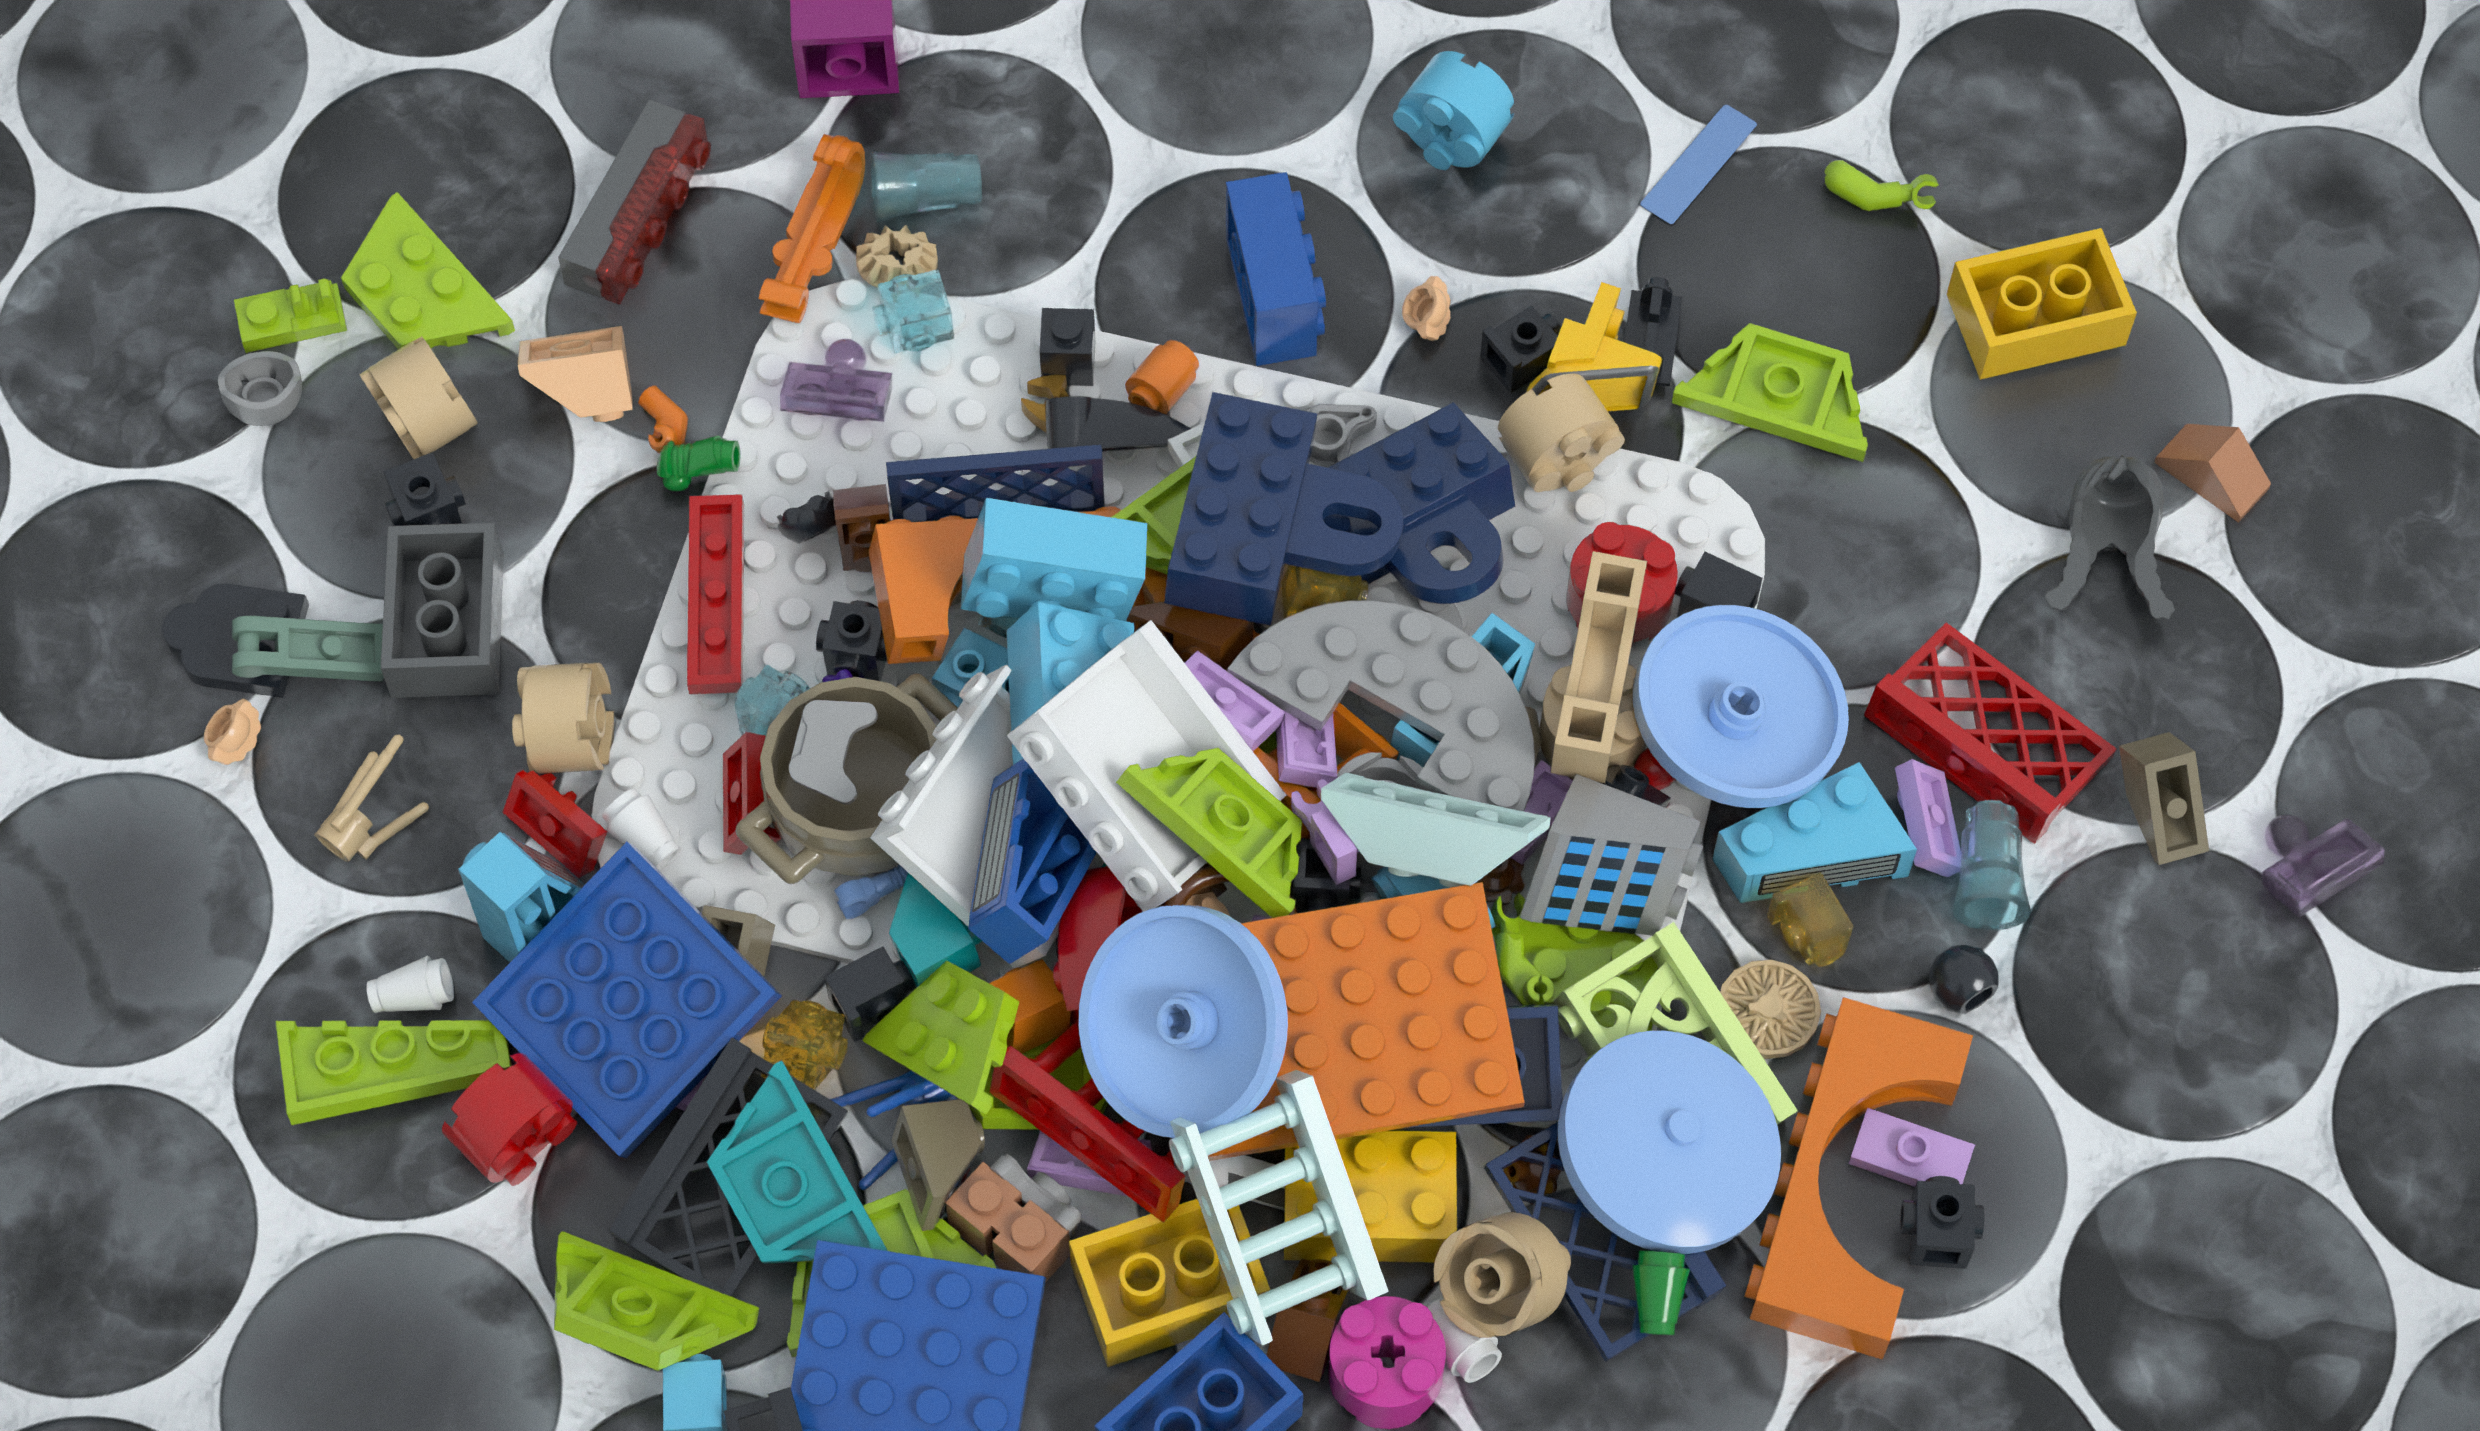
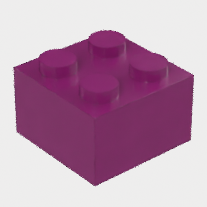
[790,0,899,98]

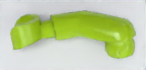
[1824,160,1939,211]
[1490,893,1555,1005]

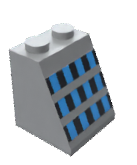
[1520,774,1703,936]

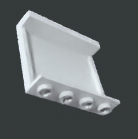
[1006,620,1286,912]
[870,665,1104,968]

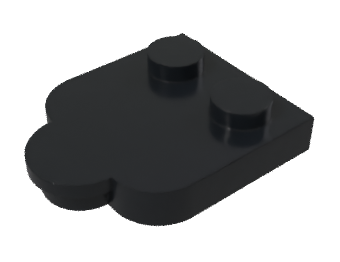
[162,583,309,698]

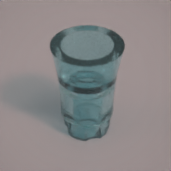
[870,151,982,222]
[1953,800,2031,930]

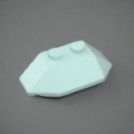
[1321,773,1551,888]

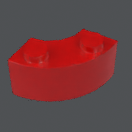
[1053,866,1143,1012]

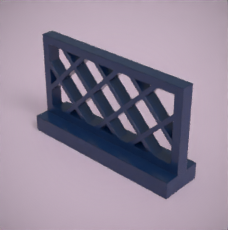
[886,445,1105,522]
[1484,1122,1726,1362]

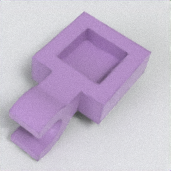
[1291,779,1360,885]

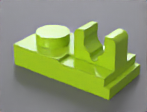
[234,279,347,353]

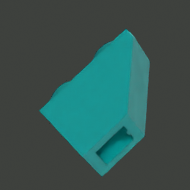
[889,873,982,987]

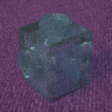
[872,269,954,354]
[734,665,810,736]

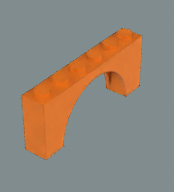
[869,506,1167,664]
[1744,997,1973,1360]

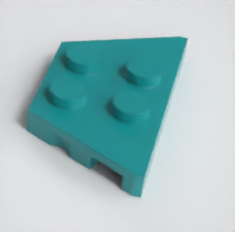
[707,1060,888,1264]

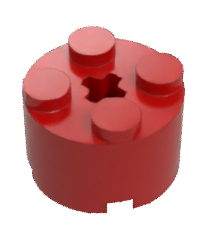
[1566,522,1678,647]
[442,1053,577,1186]

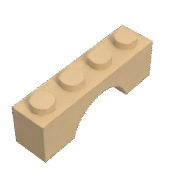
[1551,551,1647,783]

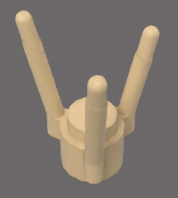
[315,735,429,862]

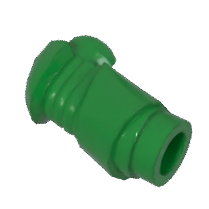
[657,435,741,491]

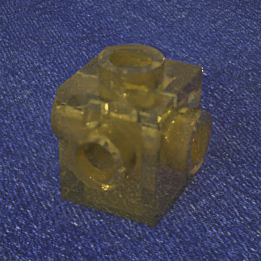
[761,1000,848,1090]

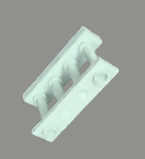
[1169,1070,1389,1345]

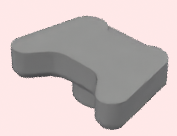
[1309,404,1377,468]
[789,700,878,805]
[990,1154,1082,1238]

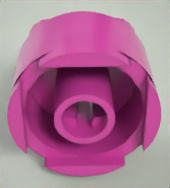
[1328,1296,1446,1429]

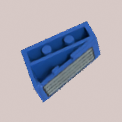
[968,759,1097,964]

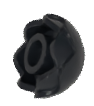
[777,491,836,544]

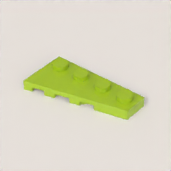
[275,1020,512,1125]

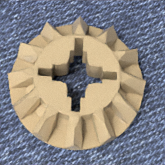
[856,225,938,291]

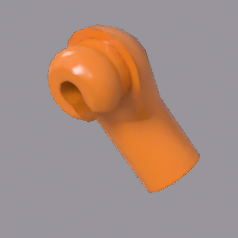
[638,385,688,454]

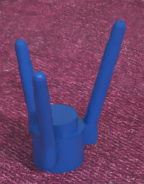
[830,1070,958,1190]

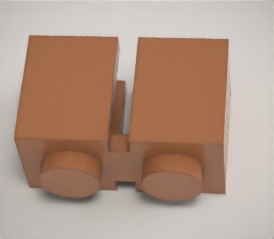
[945,1162,1070,1283]

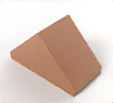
[2154,424,2271,523]

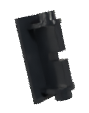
[1624,277,1682,387]

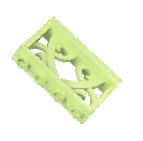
[1554,922,1798,1125]

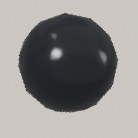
[1929,945,1999,1014]

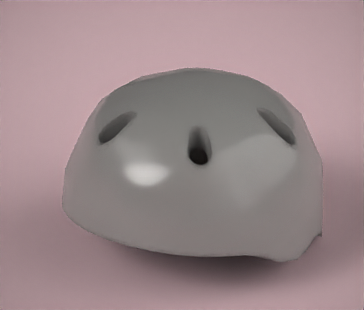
[218,351,302,426]

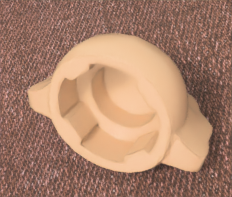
[1402,276,1451,341]
[204,699,261,765]

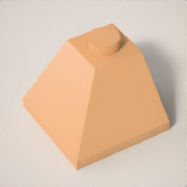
[518,326,633,422]

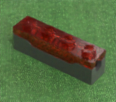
[558,99,711,305]

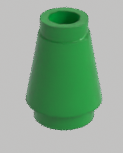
[1632,1251,1690,1335]

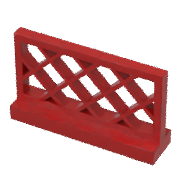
[1864,622,2117,844]

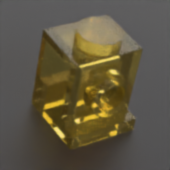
[1281,565,1368,619]
[1767,872,1853,967]

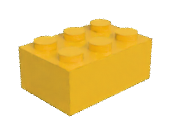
[1946,228,2137,380]
[1284,1131,1457,1262]
[1069,1199,1271,1367]

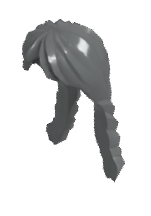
[2045,455,2175,619]

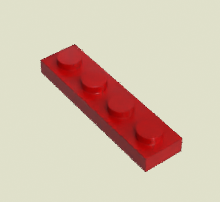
[687,494,744,694]

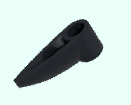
[1044,396,1191,452]

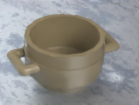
[736,674,958,884]

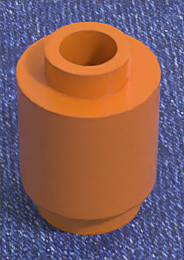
[1125,340,1199,415]

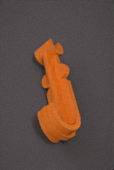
[759,134,865,323]

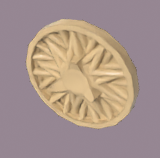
[1720,960,1821,1059]

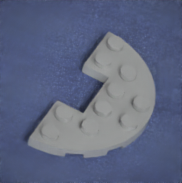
[1227,600,1535,811]

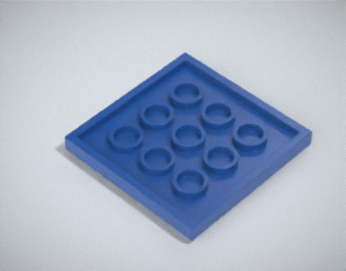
[472,841,782,1158]
[791,1240,1046,1431]

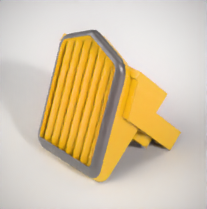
[1526,282,1662,411]

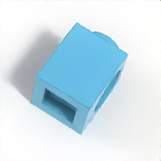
[663,1354,727,1431]

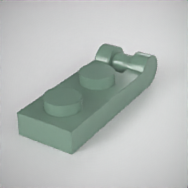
[232,616,384,682]

